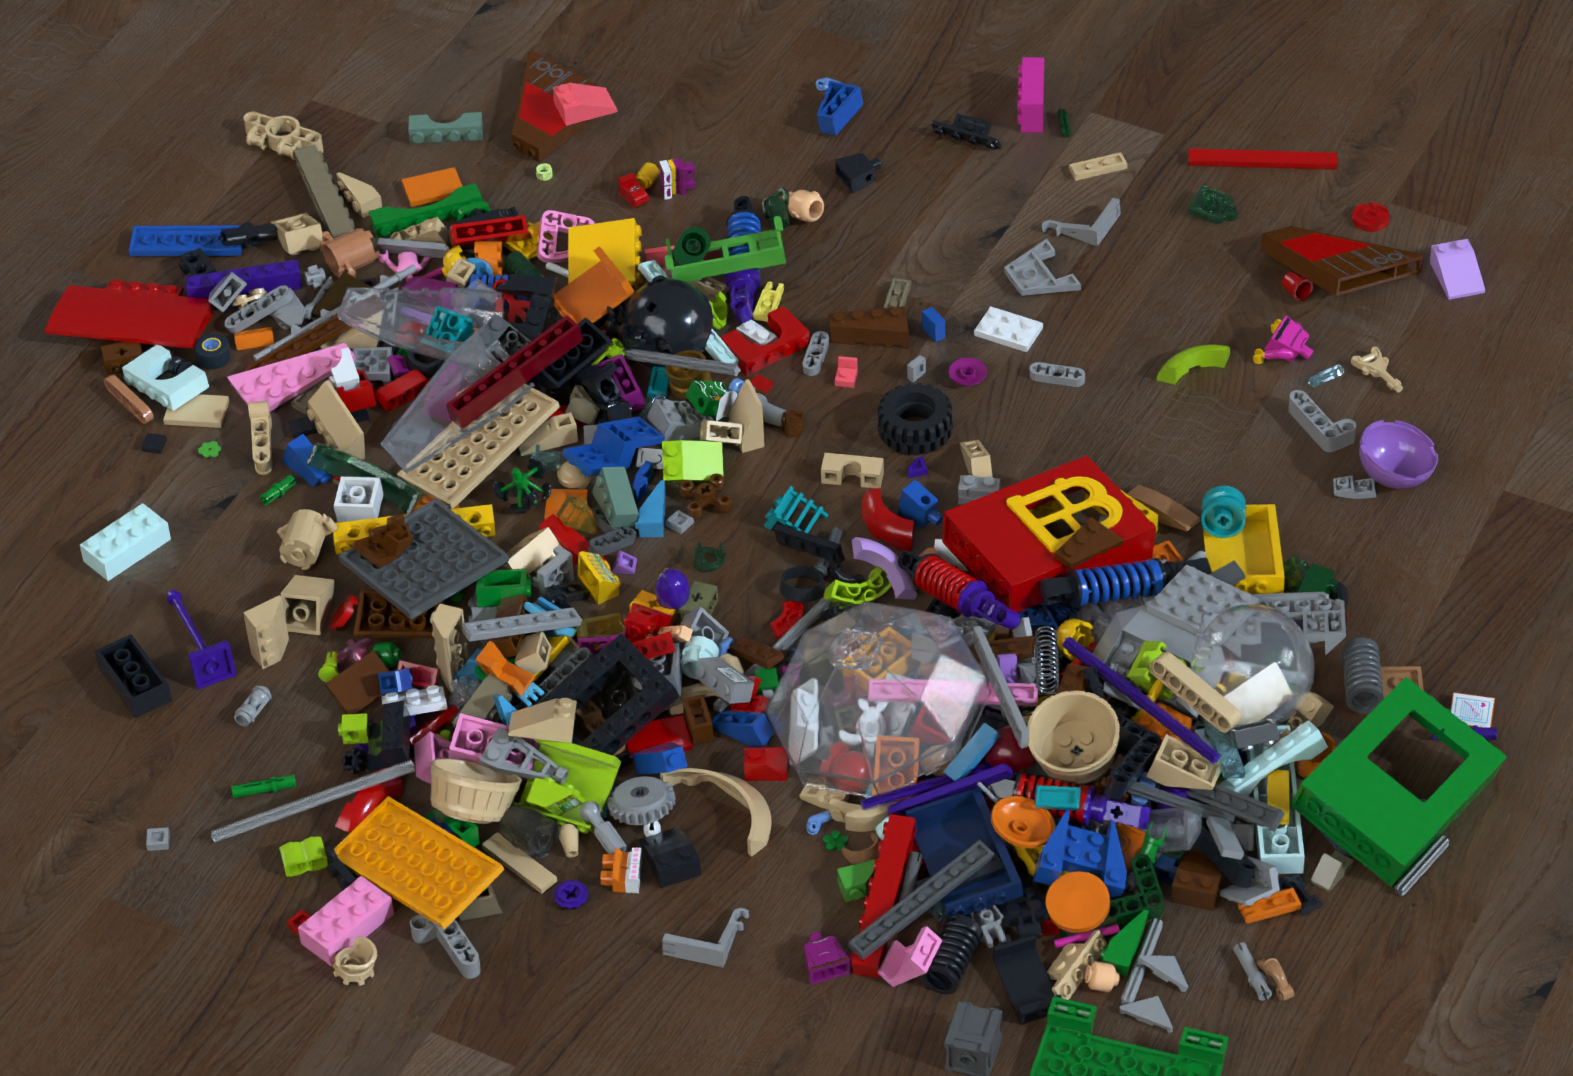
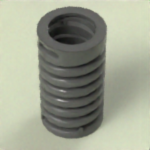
[1341,637,1384,713]

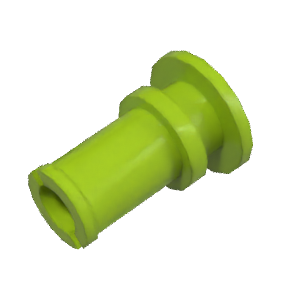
[318,651,340,683]

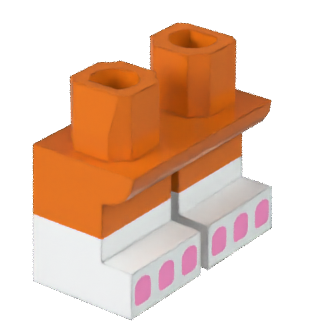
[600,848,642,893]

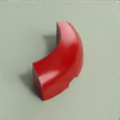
[861,488,915,552]
[335,767,403,833]

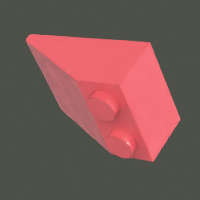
[553,83,618,126]

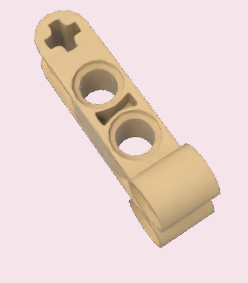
[248,401,273,475]

